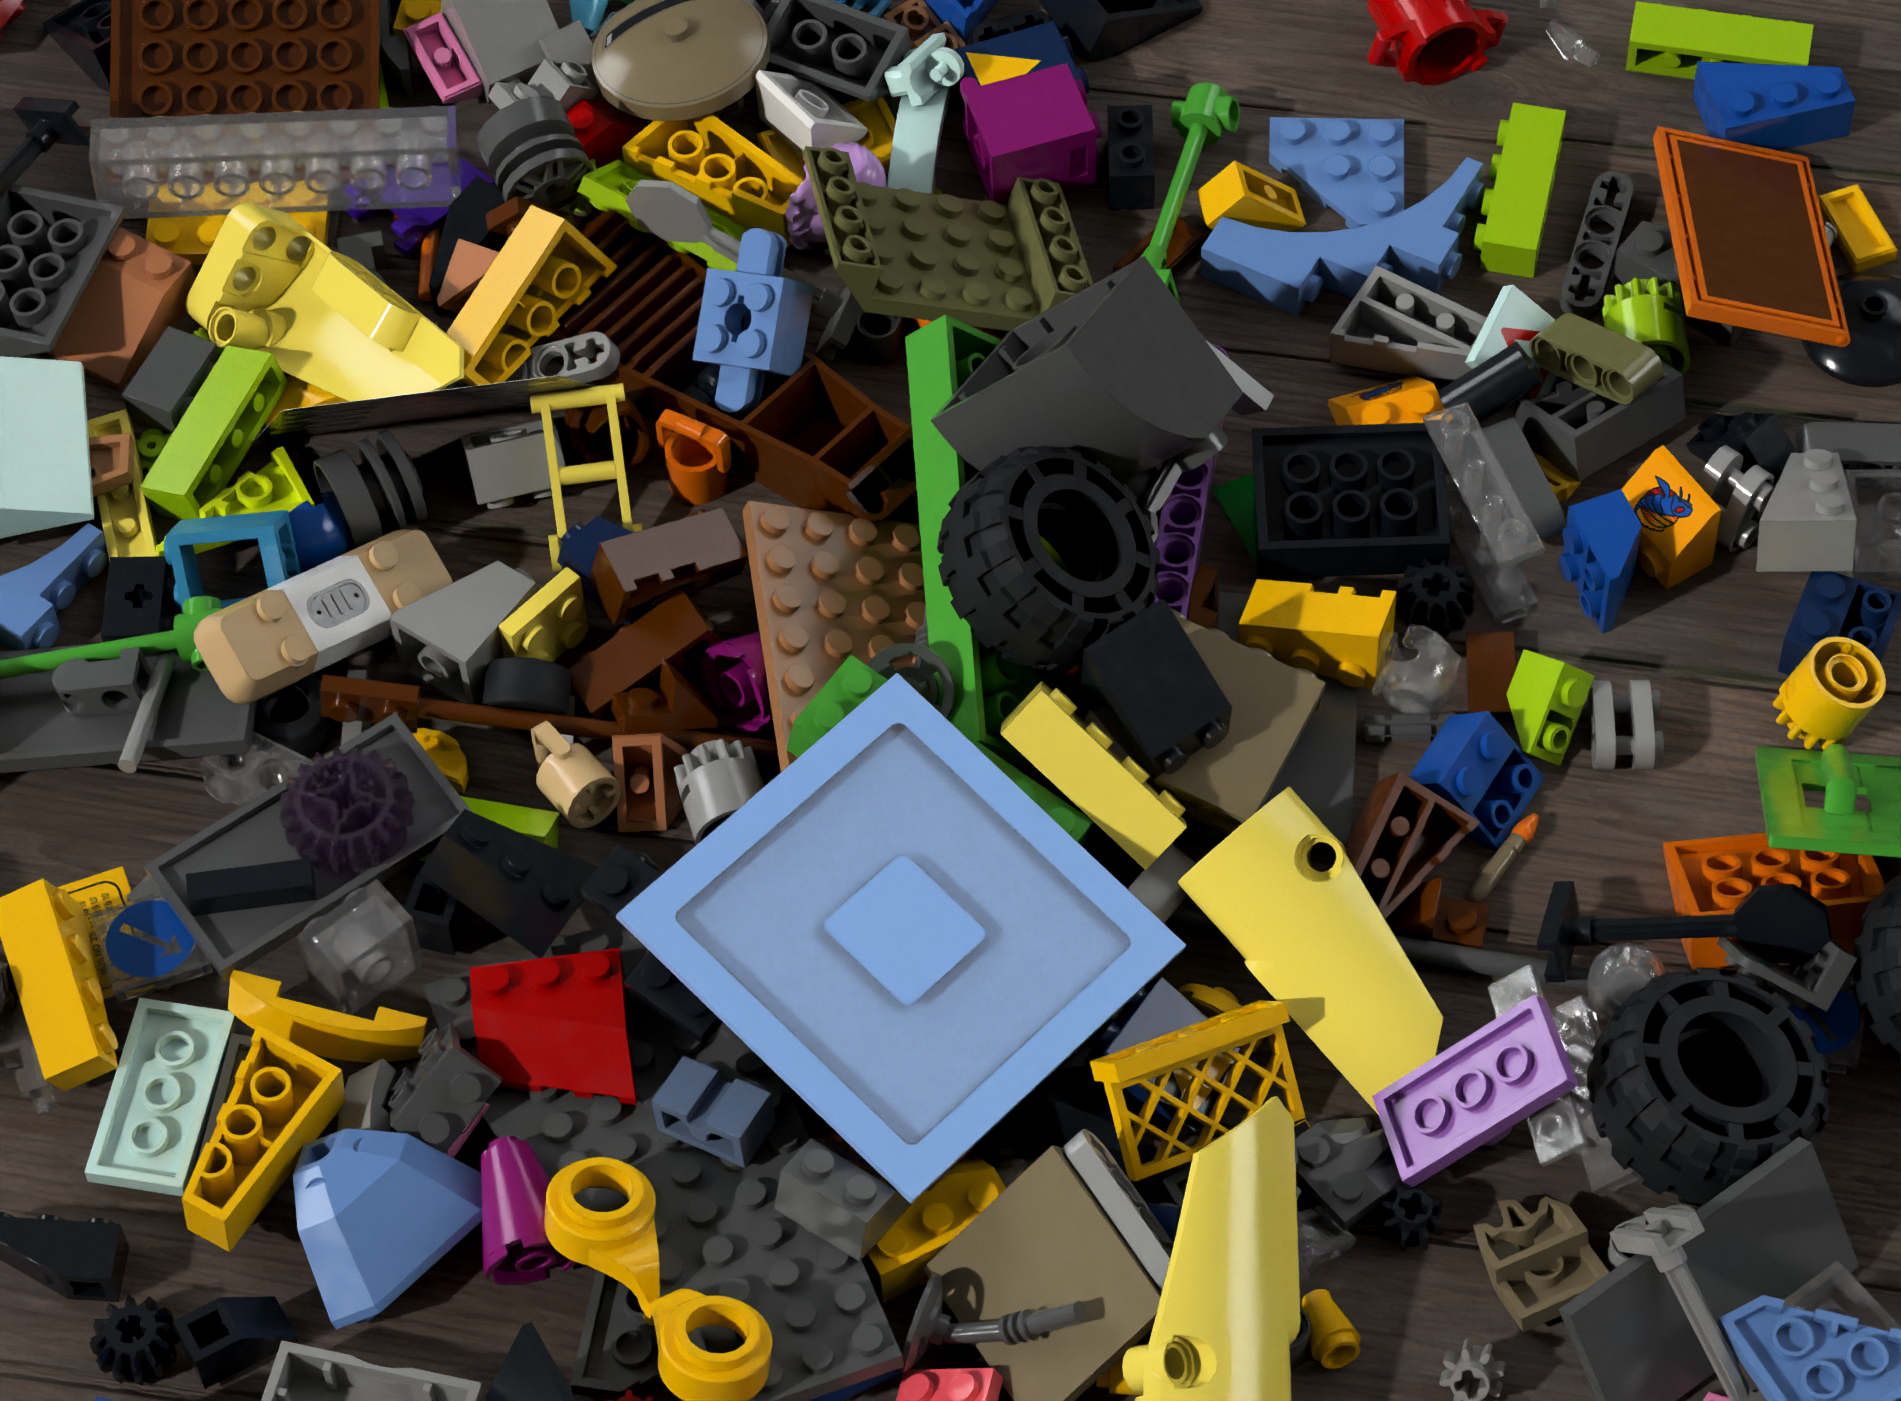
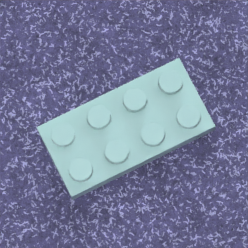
[84,997,238,1196]

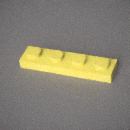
[88,409,157,561]

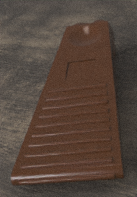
[532,210,916,522]

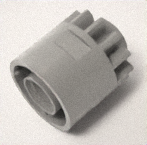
[674,739,765,845]

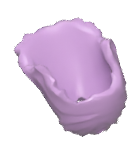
[785,142,887,250]

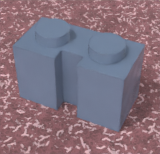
[651,1056,776,1168]

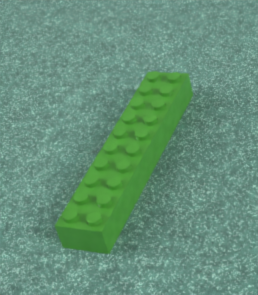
[905,314,1040,773]

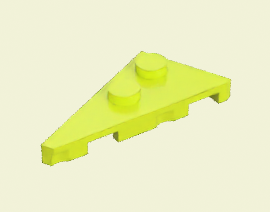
[156,446,315,557]

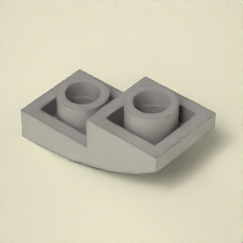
[1128,843,1196,923]
[337,1058,396,1132]

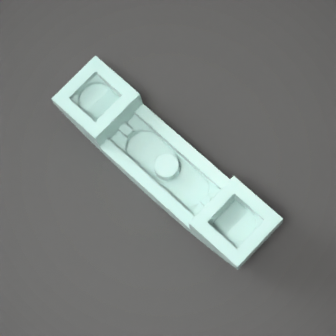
[887,86,952,194]

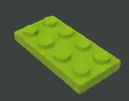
[577,159,750,271]

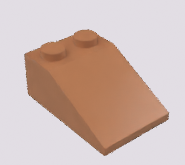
[47,227,196,390]

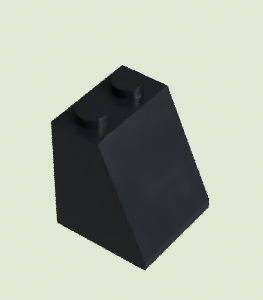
[1079,599,1232,781]

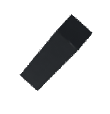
[186,858,317,916]

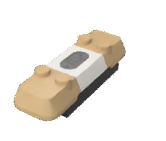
[194,529,453,705]

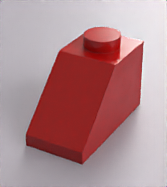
[566,99,648,169]

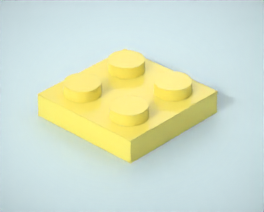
[498,567,589,662]

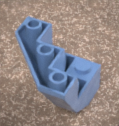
[293,1128,482,1330]

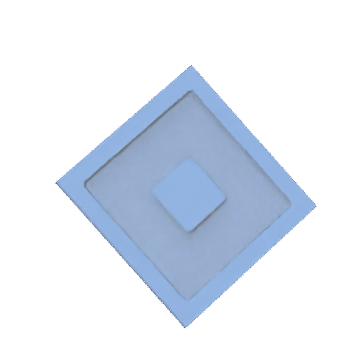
[616,673,1186,1204]

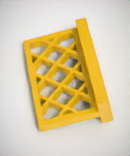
[1089,1000,1306,1181]

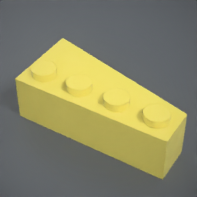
[1000,681,1187,870]

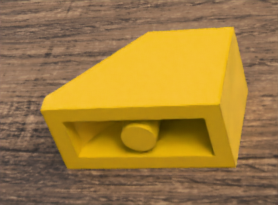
[1197,160,1306,232]

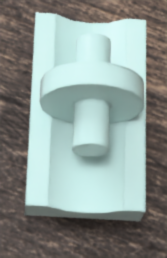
[884,33,965,106]

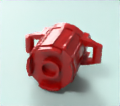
[1367,0,1508,85]

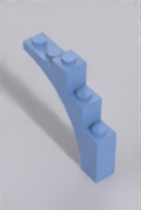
[1201,157,1486,317]
[0,523,109,651]

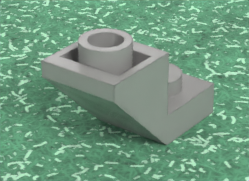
[488,58,598,112]

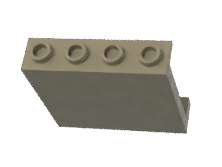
[1084,609,1326,835]
[923,1145,1162,1401]

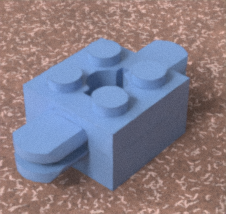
[692,228,814,416]

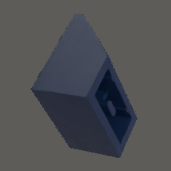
[1778,571,1901,675]

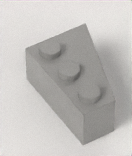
[1330,265,1487,383]
[1756,449,1857,572]

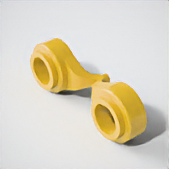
[544,1157,772,1401]

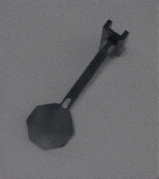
[0,97,100,197]
[1537,881,1832,983]

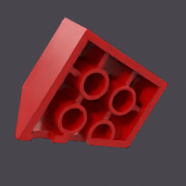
[470,948,637,1105]

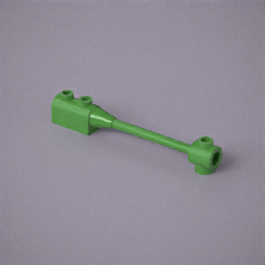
[1140,82,1240,304]
[0,596,225,679]

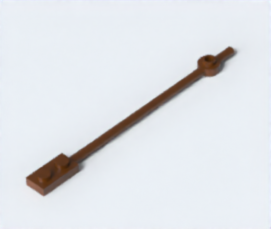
[320,674,779,761]

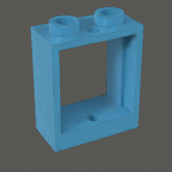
[164,510,301,613]

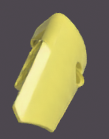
[185,202,464,402]
[1178,786,1444,1114]
[1122,1096,1301,1401]

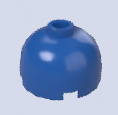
[258,491,353,573]

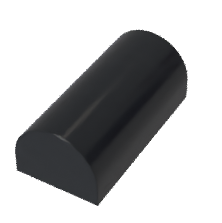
[1438,342,1544,433]

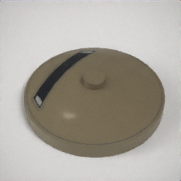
[591,0,770,121]

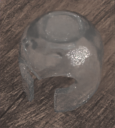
[1372,624,1461,714]
[1586,942,1666,1019]

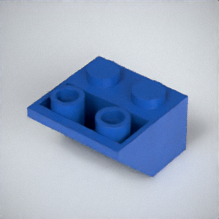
[1559,489,1642,634]
[1409,711,1545,850]

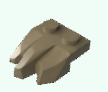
[1473,1196,1610,1332]

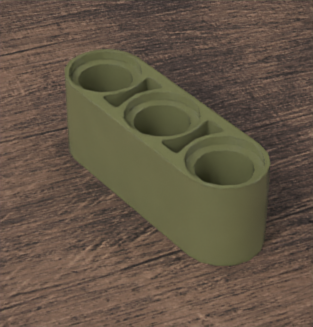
[1529,313,1664,405]

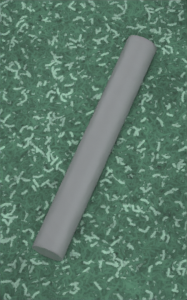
[118,654,176,773]

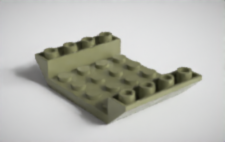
[803,146,1093,331]

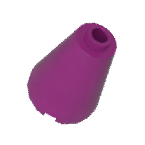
[700,631,773,732]
[481,1136,577,1285]

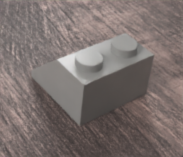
[460,419,565,509]

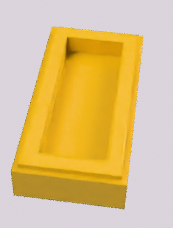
[1818,184,1898,272]

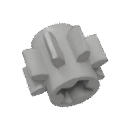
[1439,1339,1506,1401]

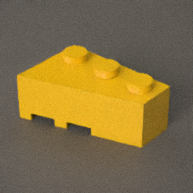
[1238,579,1397,690]

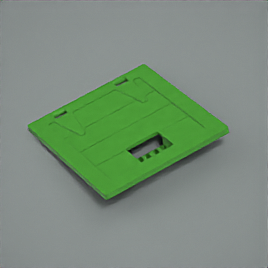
[1755,744,1901,858]

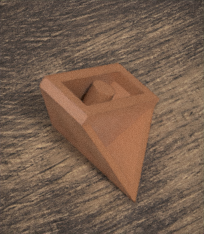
[437,238,499,314]
[612,733,691,833]

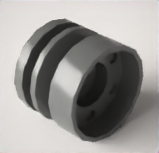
[477,97,594,209]
[313,429,428,550]

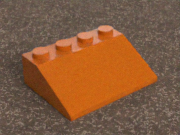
[1663,832,1885,969]

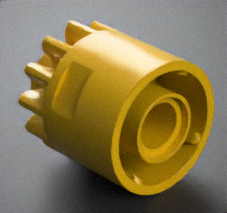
[1773,636,1886,750]

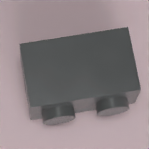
[122,326,220,434]

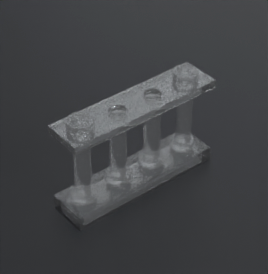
[1423,402,1545,627]
[1488,964,1642,1197]

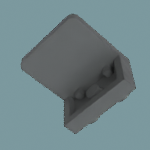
[1717,936,1857,1012]
[387,1022,502,1153]

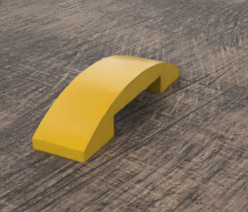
[228,970,427,1063]

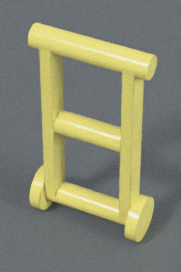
[529,383,643,572]

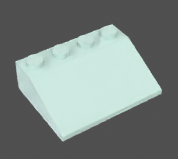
[0,356,95,539]

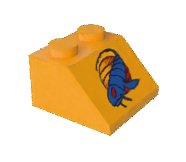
[1328,375,1450,453]
[1621,445,1721,590]

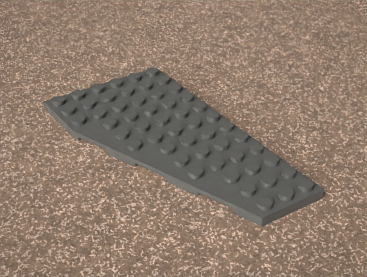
[423,920,904,1401]

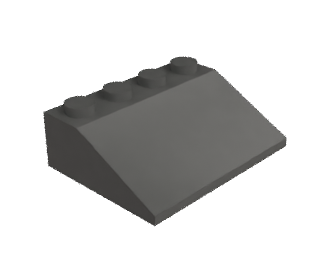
[0,184,127,357]

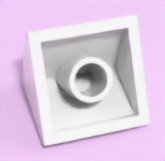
[755,70,868,158]

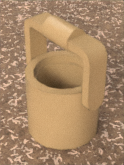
[531,720,621,828]

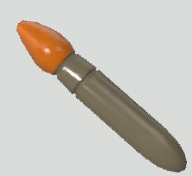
[1468,813,1539,903]

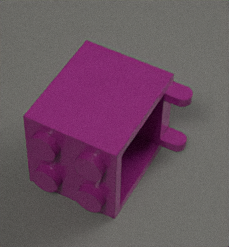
[960,63,1102,204]

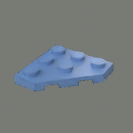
[1269,117,1404,228]
[1717,1295,1901,1401]

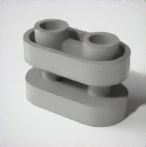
[1698,445,1775,552]
[1588,680,1664,770]

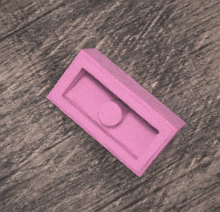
[403,12,483,104]

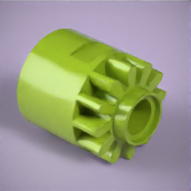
[1602,277,1691,375]

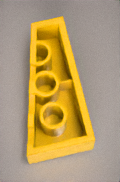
[446,205,618,386]

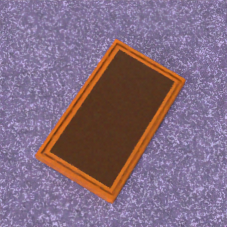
[1653,126,1851,347]

